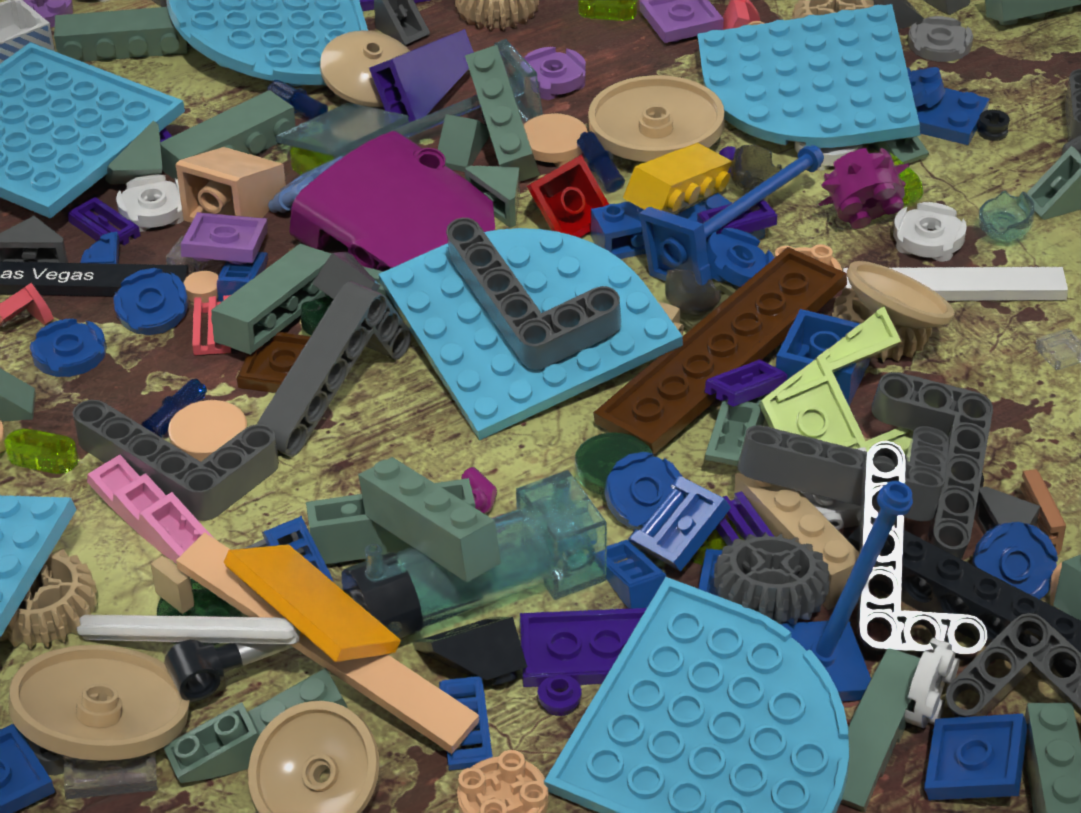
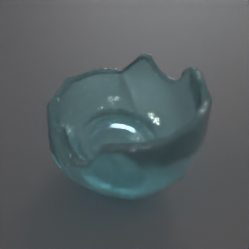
[979,191,1034,242]

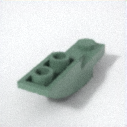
[163,668,348,783]

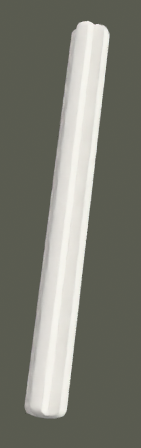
[77,615,301,644]

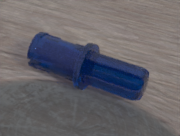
[267,80,328,124]
[577,131,625,193]
[141,378,207,438]

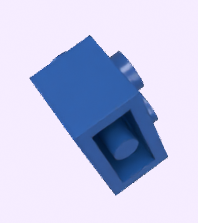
[591,201,646,259]

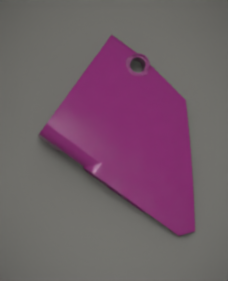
[289,131,495,272]

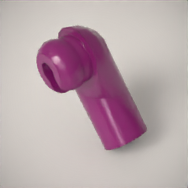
[461,467,498,514]

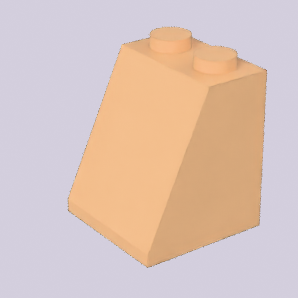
[176,147,286,223]

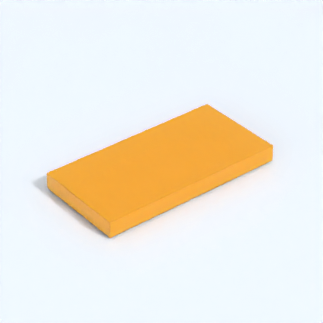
[223,544,401,662]

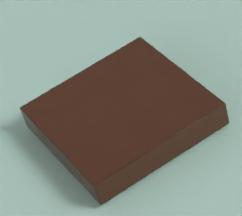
[237,332,311,393]

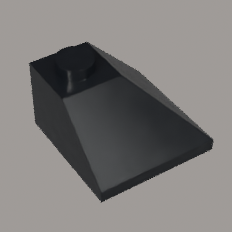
[412,617,527,685]

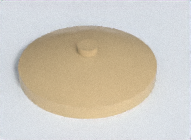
[588,75,724,162]
[8,645,190,761]

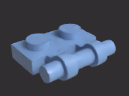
[268,156,342,213]

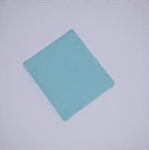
[275,103,409,156]

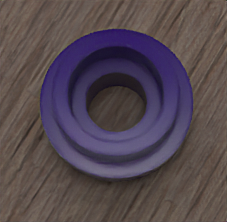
[538,675,582,716]

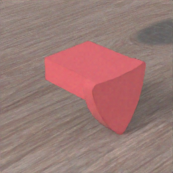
[723,0,760,30]
[0,283,54,326]

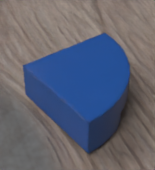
[80,232,119,264]

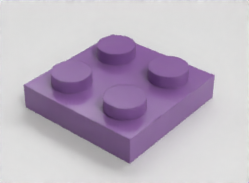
[640,0,724,43]
[181,212,267,265]

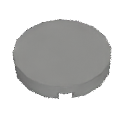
[908,16,973,62]

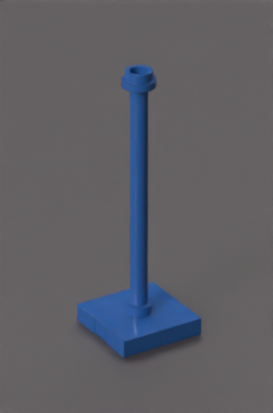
[639,145,824,294]
[781,481,913,701]

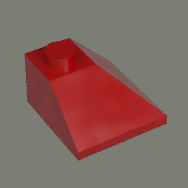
[527,155,609,238]

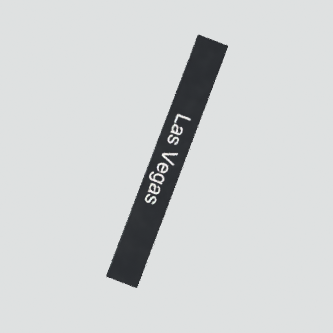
[0,261,189,297]

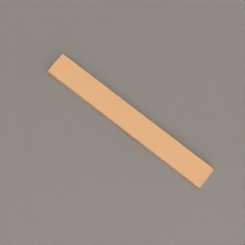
[176,532,479,754]

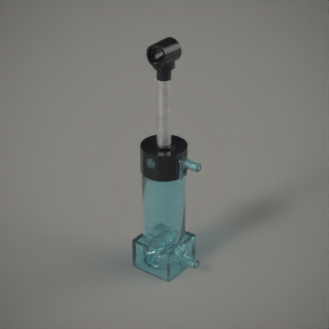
[164,470,607,702]

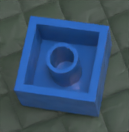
[776,309,870,406]

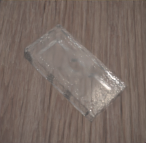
[64,751,158,800]

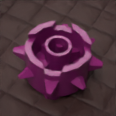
[818,148,910,229]

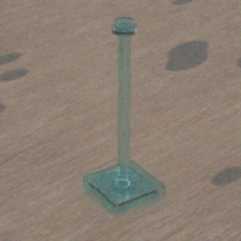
[334,39,543,158]

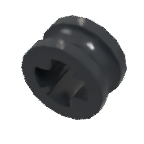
[978,109,1010,141]

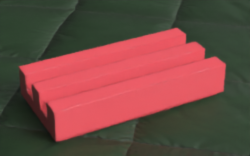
[192,295,231,355]

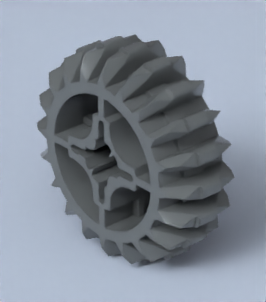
[713,532,830,625]

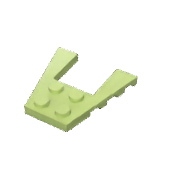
[759,307,914,455]

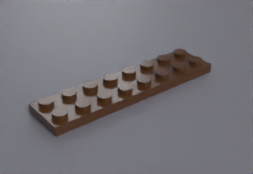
[593,247,847,454]

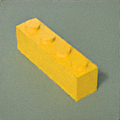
[623,142,732,213]

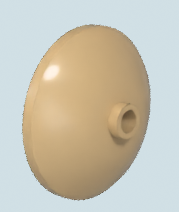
[320,30,410,107]
[847,261,955,329]
[248,701,380,813]

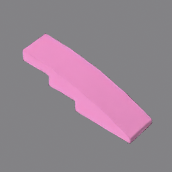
[87,455,214,563]

